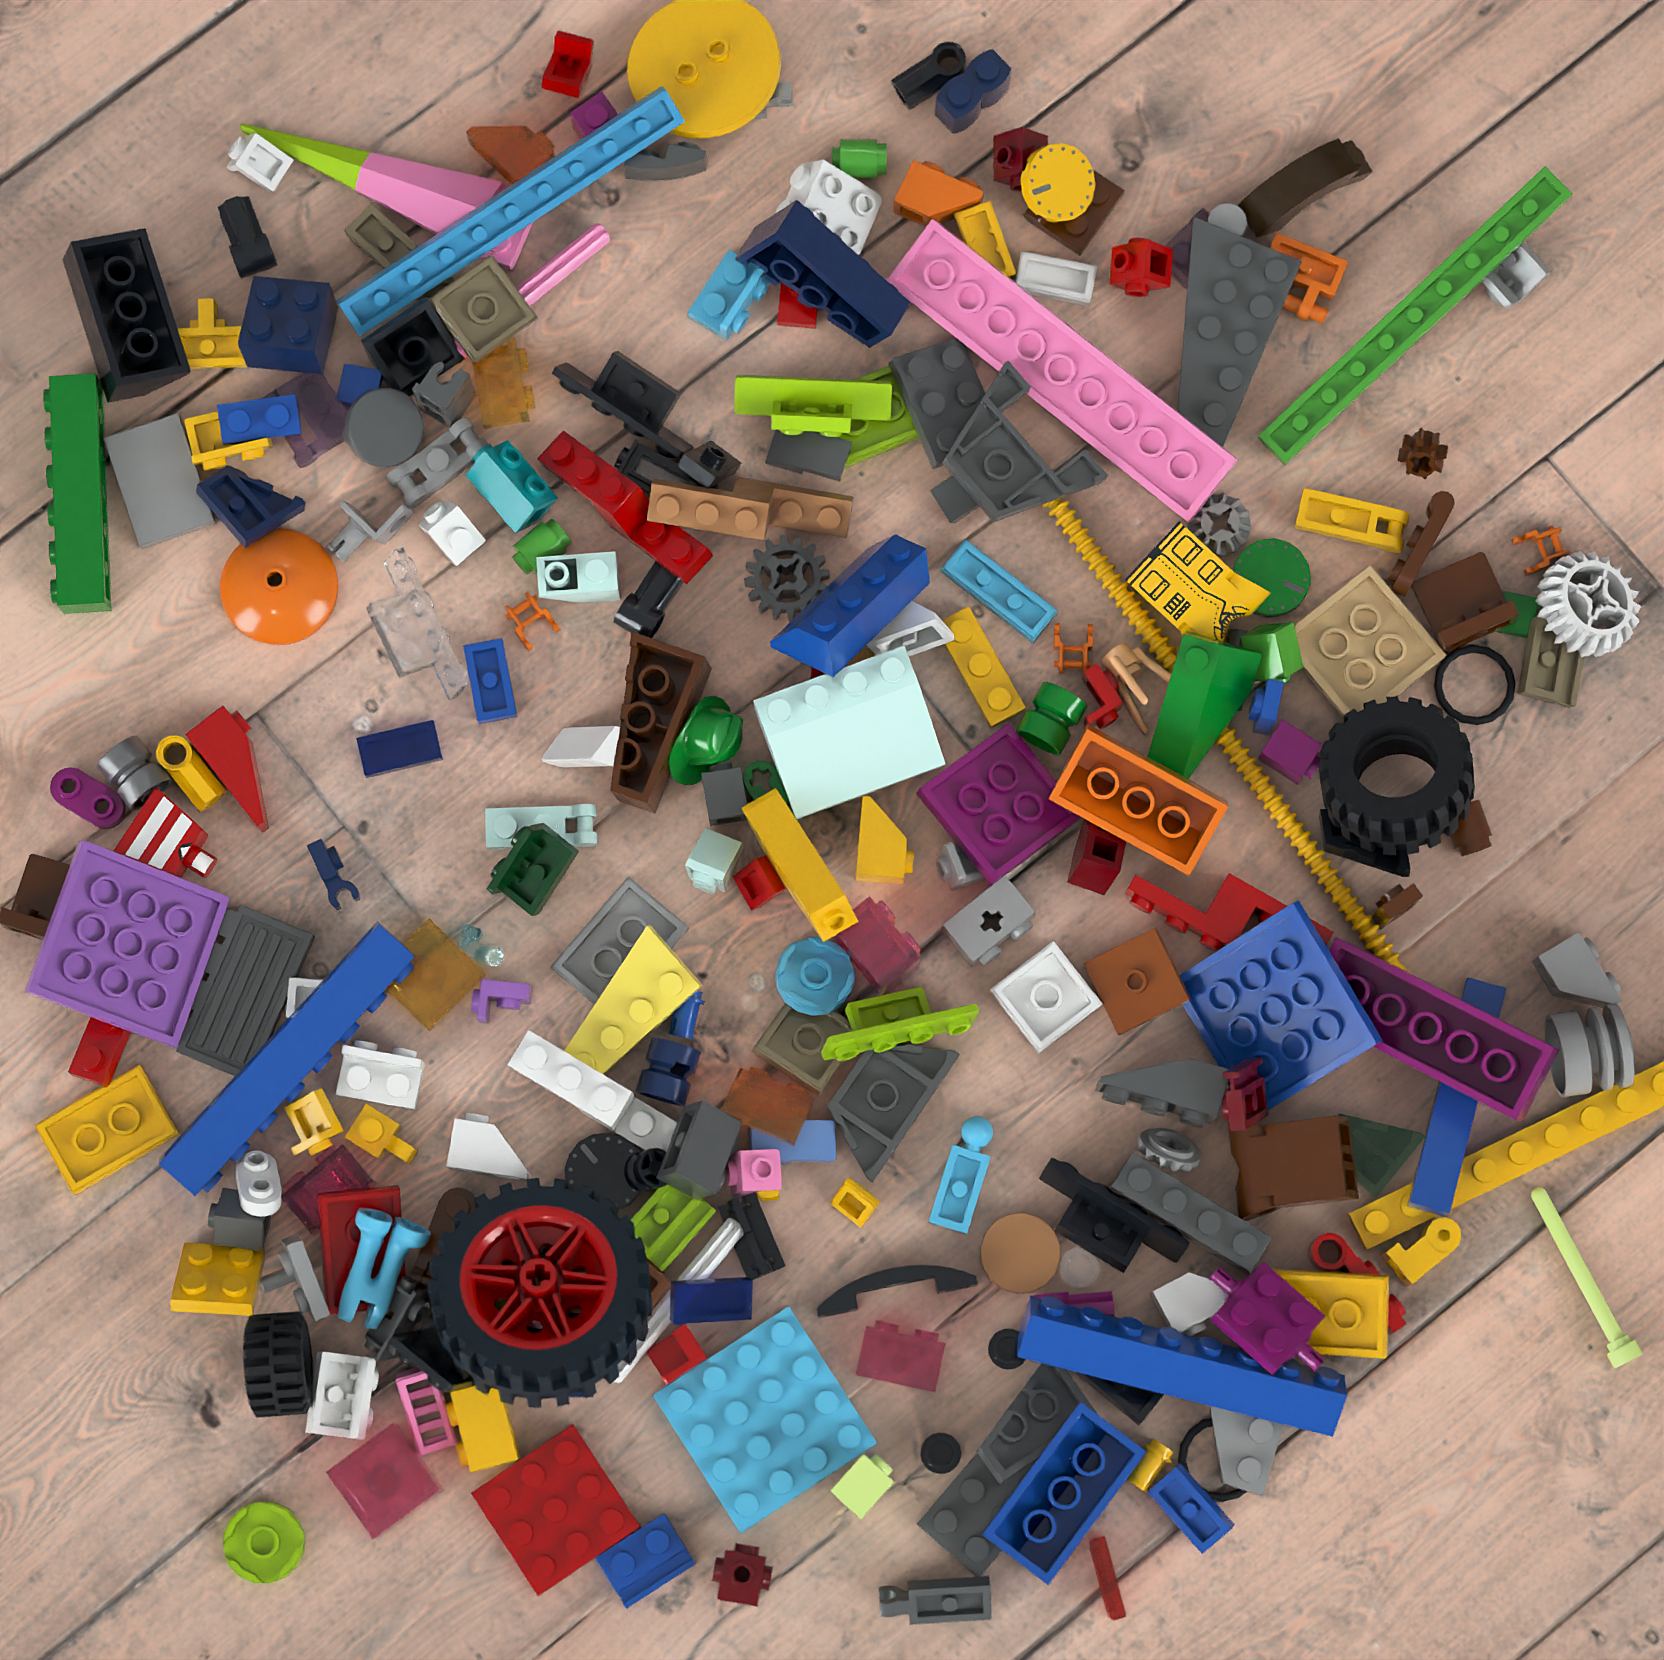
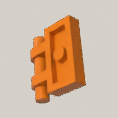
[1270,232,1349,324]

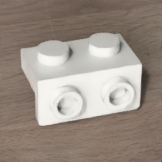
[305,1351,379,1440]

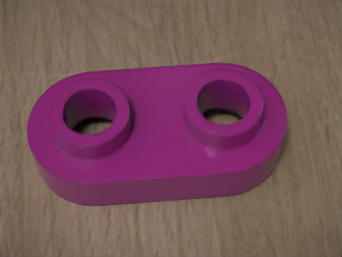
[50,767,126,829]

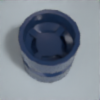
[636,1037,701,1107]

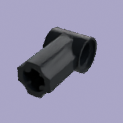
[891,42,966,110]
[218,196,278,279]
[613,561,684,638]

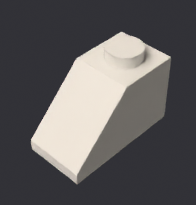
[446,1113,531,1182]

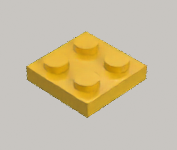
[170,1242,265,1316]

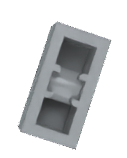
[942,875,1035,967]

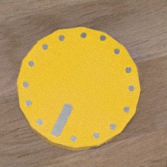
[1020,143,1095,223]

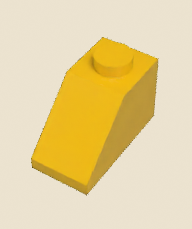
[856,796,914,884]

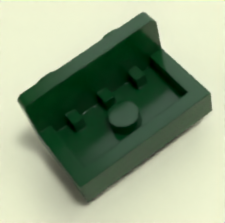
[487,823,579,916]

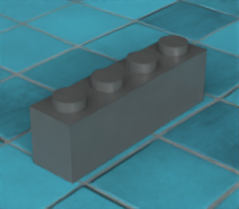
[1110,1152,1272,1275]

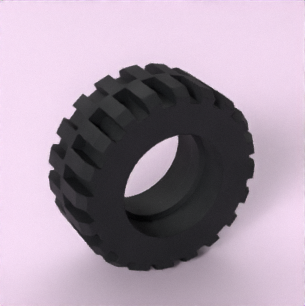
[1318,696,1475,855]

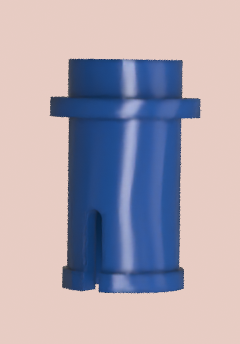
[668,991,705,1039]

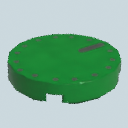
[1233,538,1311,618]

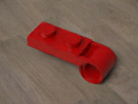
[1308,1233,1407,1335]

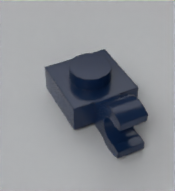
[307,839,360,910]

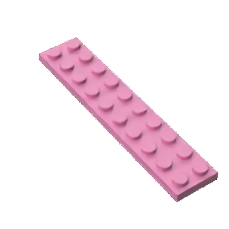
[886,219,1239,522]

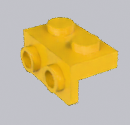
[184,411,273,471]

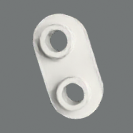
[236,1151,282,1216]

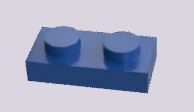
[217,394,302,445]
[463,638,518,724]
[1248,679,1284,735]
[1148,1463,1235,1554]

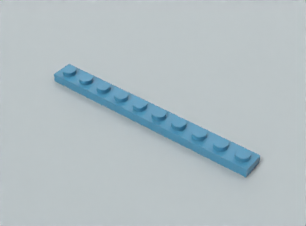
[336,86,685,336]

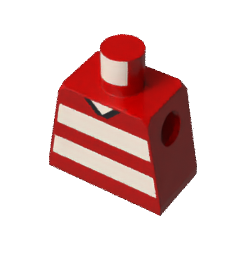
[113,787,217,878]

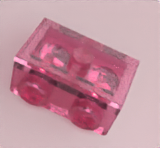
[856,1320,946,1393]

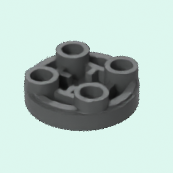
[343,388,424,467]

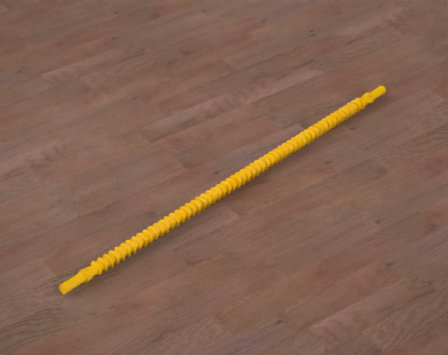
[1042,498,1412,974]

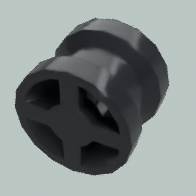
[624,1148,667,1192]

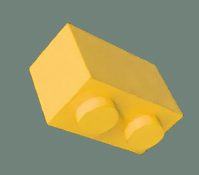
[446,1386,521,1473]

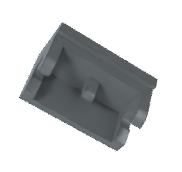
[412,362,476,428]

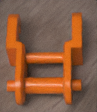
[1512,525,1571,575]
[505,592,560,651]
[1053,623,1093,674]

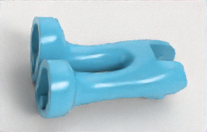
[338,1208,431,1329]

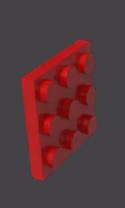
[471,1424,641,1596]

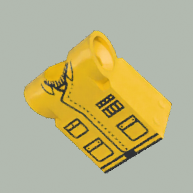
[1125,521,1271,642]

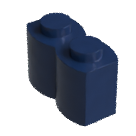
[935,49,1011,134]

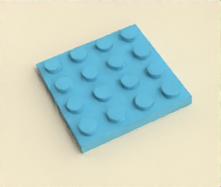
[653,1306,877,1533]

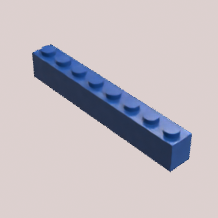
[159,921,415,1196]
[1017,1296,1348,1437]

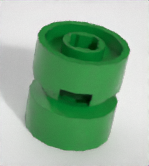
[1016,682,1087,756]

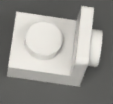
[226,133,293,193]

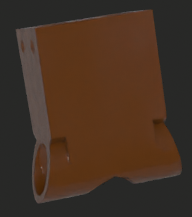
[1228,1115,1359,1221]

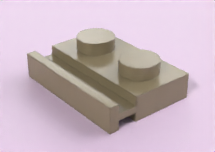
[1517,616,1584,708]

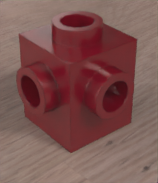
[993,127,1048,192]
[712,1543,773,1607]

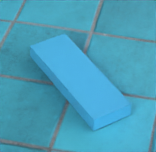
[941,539,1058,643]

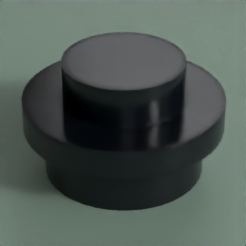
[988,1329,1026,1370]
[920,1433,961,1474]

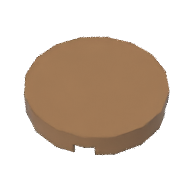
[980,1213,1061,1294]

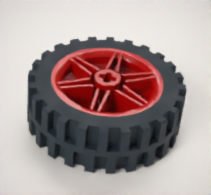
[428,1178,652,1408]

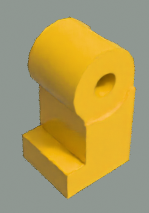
[1381,1217,1462,1287]

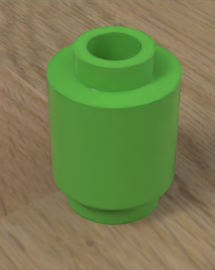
[832,139,887,179]
[512,518,572,575]

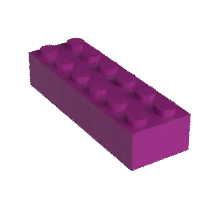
[1329,937,1560,1122]

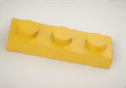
[942,606,1026,729]

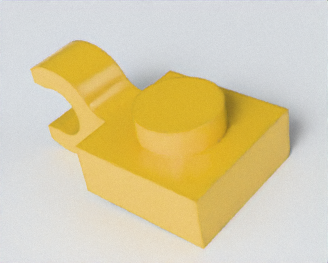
[344,1103,419,1165]

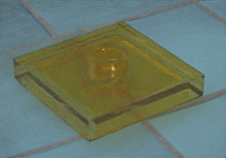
[386,918,486,1031]

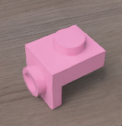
[724,1149,782,1196]

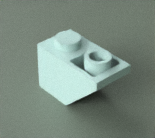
[536,551,620,603]
[685,828,743,894]

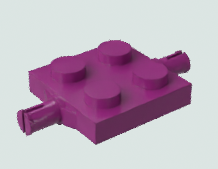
[1209,1262,1326,1375]

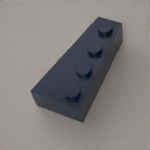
[735,200,911,348]

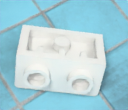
[336,1040,425,1111]

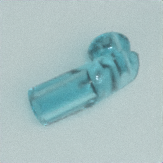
[457,924,504,967]

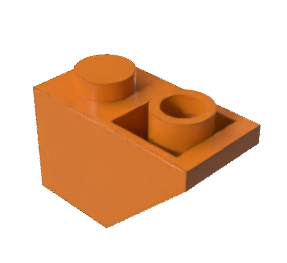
[893,160,984,227]

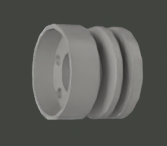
[1545,1003,1634,1098]

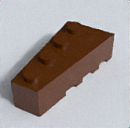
[610,631,712,814]

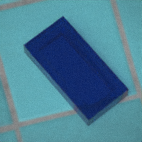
[356,720,443,778]
[670,1277,753,1324]

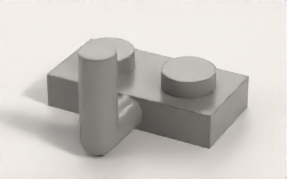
[260,1234,330,1321]

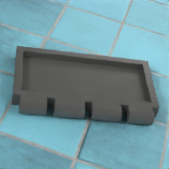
[176,905,315,1076]

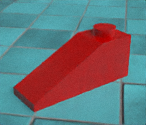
[185,706,269,833]

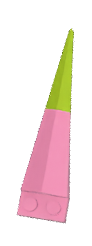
[239,124,533,271]

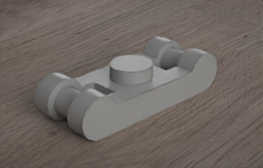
[386,417,488,508]

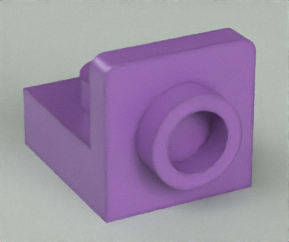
[471,979,532,1024]

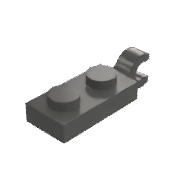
[879,1576,992,1625]

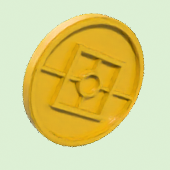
[627,0,781,139]

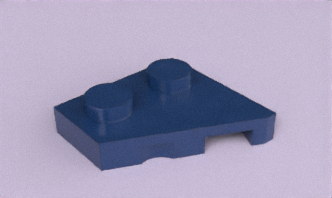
[196,465,306,548]

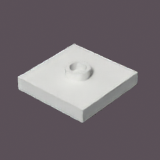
[990,941,1102,1054]

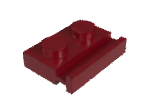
[1222,1057,1269,1131]

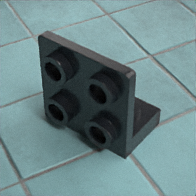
[389,1312,475,1392]

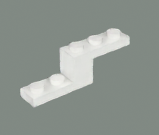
[507,1030,677,1151]

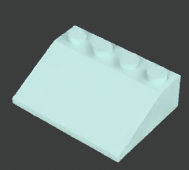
[754,646,946,820]

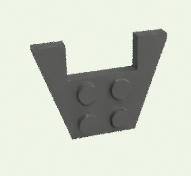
[942,361,1108,522]

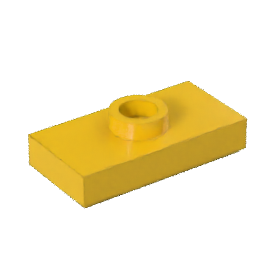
[954,200,1016,278]

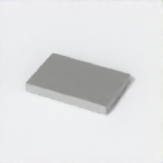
[104,413,216,549]
[550,876,689,1005]

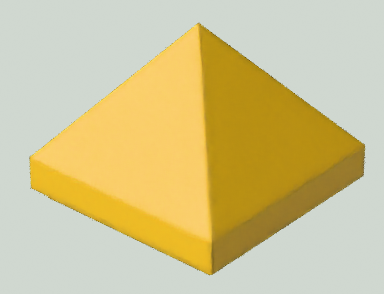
[830,1177,880,1228]

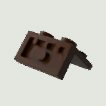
[1412,552,1519,653]
[0,854,70,940]

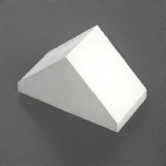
[867,601,954,656]

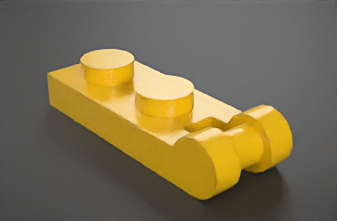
[1294,488,1410,553]

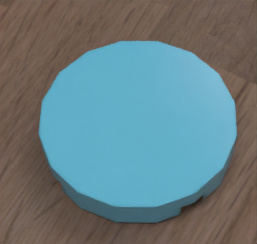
[775,936,856,1016]

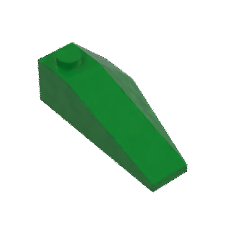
[1147,631,1263,779]

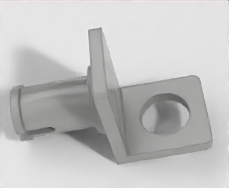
[326,501,415,563]

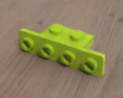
[734,375,892,437]
[821,986,979,1061]

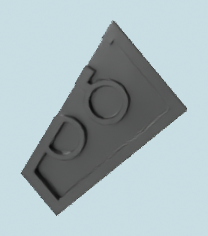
[976,1363,1098,1485]

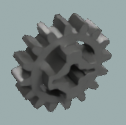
[744,535,830,622]

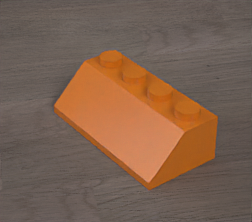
[1049,724,1228,876]

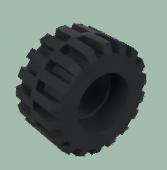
[243,1311,313,1418]

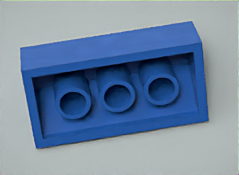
[770,534,930,677]
[982,1402,1146,1585]

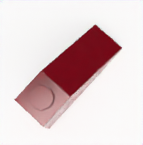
[1067,819,1126,895]

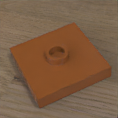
[1084,928,1191,1035]

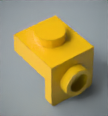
[284,1088,343,1156]

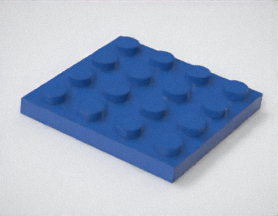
[1180,901,1383,1111]

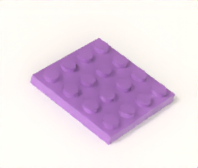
[24,840,230,1048]

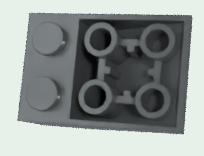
[1095,1058,1228,1128]

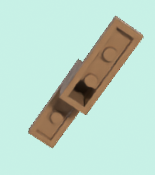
[647,477,853,541]

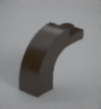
[1237,138,1373,238]

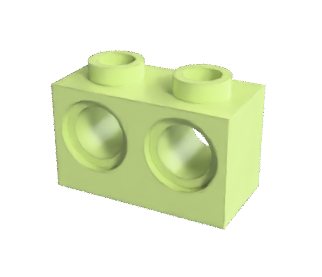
[831,1454,894,1519]

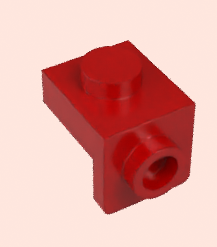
[541,30,594,98]
[1082,663,1123,730]

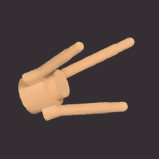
[1101,643,1171,734]

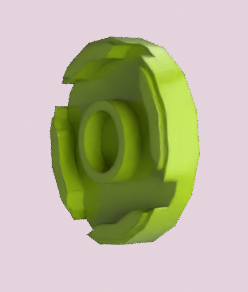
[223,1502,305,1583]

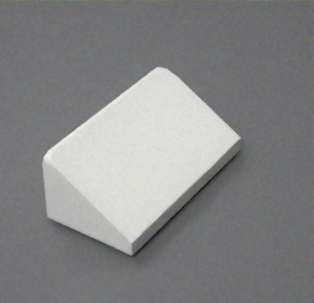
[541,726,620,767]

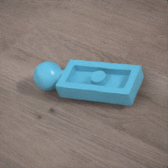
[928,1116,993,1235]

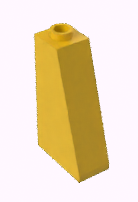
[741,788,858,942]

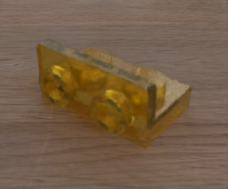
[472,338,535,429]

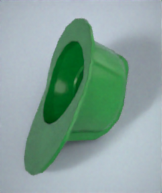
[668,696,743,786]

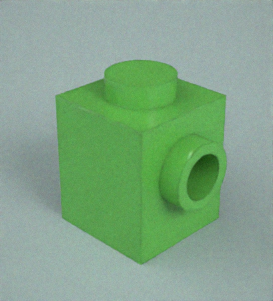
[1241,622,1303,683]

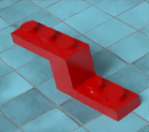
[537,430,713,584]
[1125,873,1334,952]

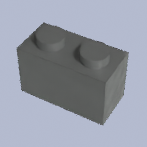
[656,1100,742,1200]

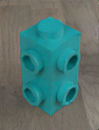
[466,440,558,533]

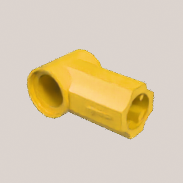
[156,735,227,813]

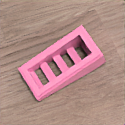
[395,1367,458,1456]

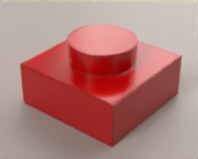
[732,855,785,911]

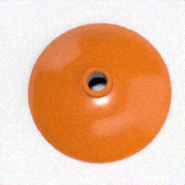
[220,529,339,645]

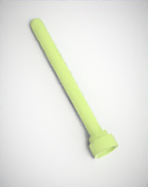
[1531,1187,1643,1369]

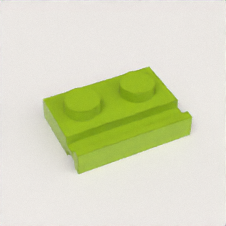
[631,1184,717,1273]

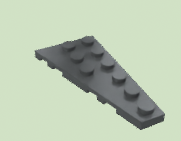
[1178,216,1302,447]

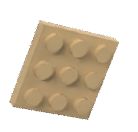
[1294,565,1446,719]

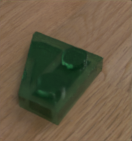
[1337,1113,1425,1197]

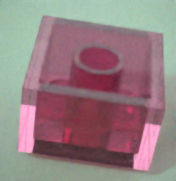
[832,896,921,996]
[326,1423,445,1539]

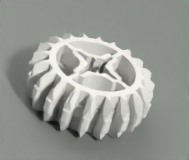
[1535,551,1641,657]

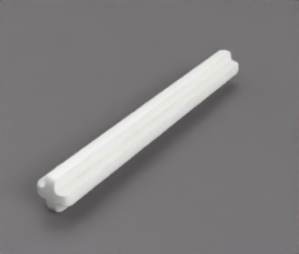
[614,1218,744,1383]

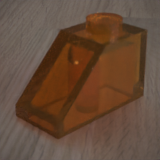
[466,126,555,184]

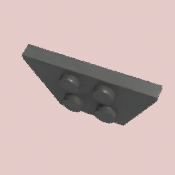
[827,1044,960,1183]

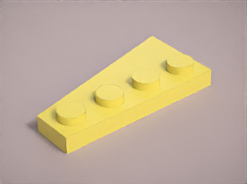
[564,925,703,1075]

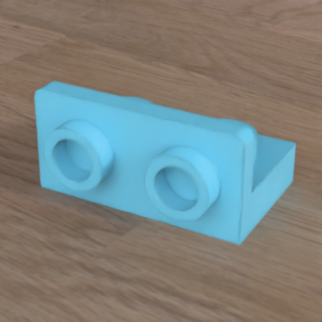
[687,249,770,340]

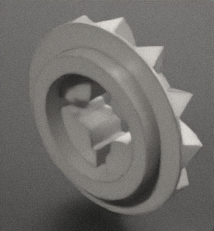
[1188,493,1251,556]
[1138,1128,1201,1172]

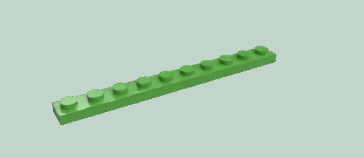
[1258,166,1573,466]

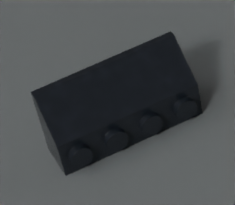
[63,228,191,403]

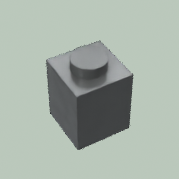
[701,763,747,827]
[208,1188,271,1251]

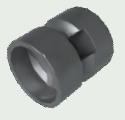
[97,736,172,811]

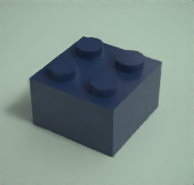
[238,276,338,374]

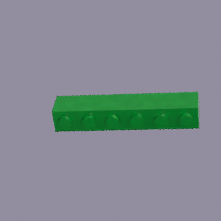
[43,373,112,614]

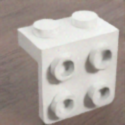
[776,160,882,255]

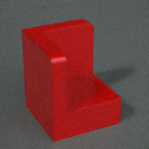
[647,1324,708,1385]

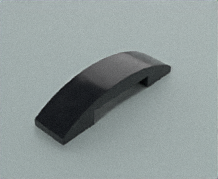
[817,1265,978,1318]

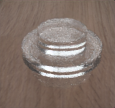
[1059,1247,1100,1288]

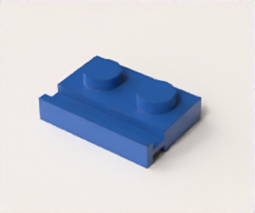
[595,1513,696,1609]

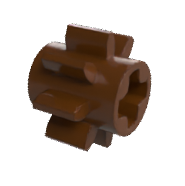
[1398,428,1448,479]

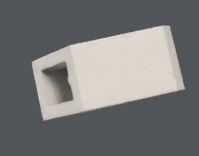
[1150,1273,1227,1336]

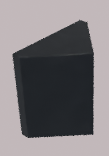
[361,297,464,396]

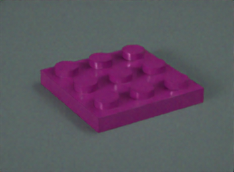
[916,723,1081,886]

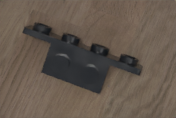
[552,351,694,459]
[1039,1158,1190,1273]

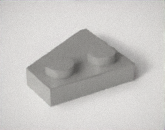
[1208,1405,1284,1496]

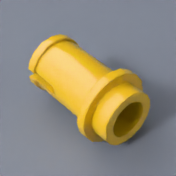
[1127,1438,1174,1493]

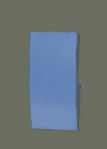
[748,1120,836,1164]

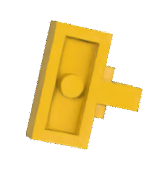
[177,298,247,369]

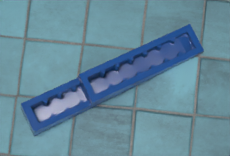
[1407,977,1507,1217]

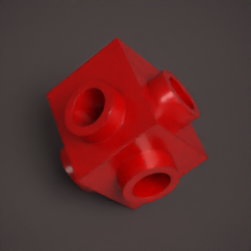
[1110,238,1173,297]

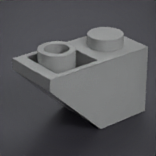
[1532,932,1622,1008]

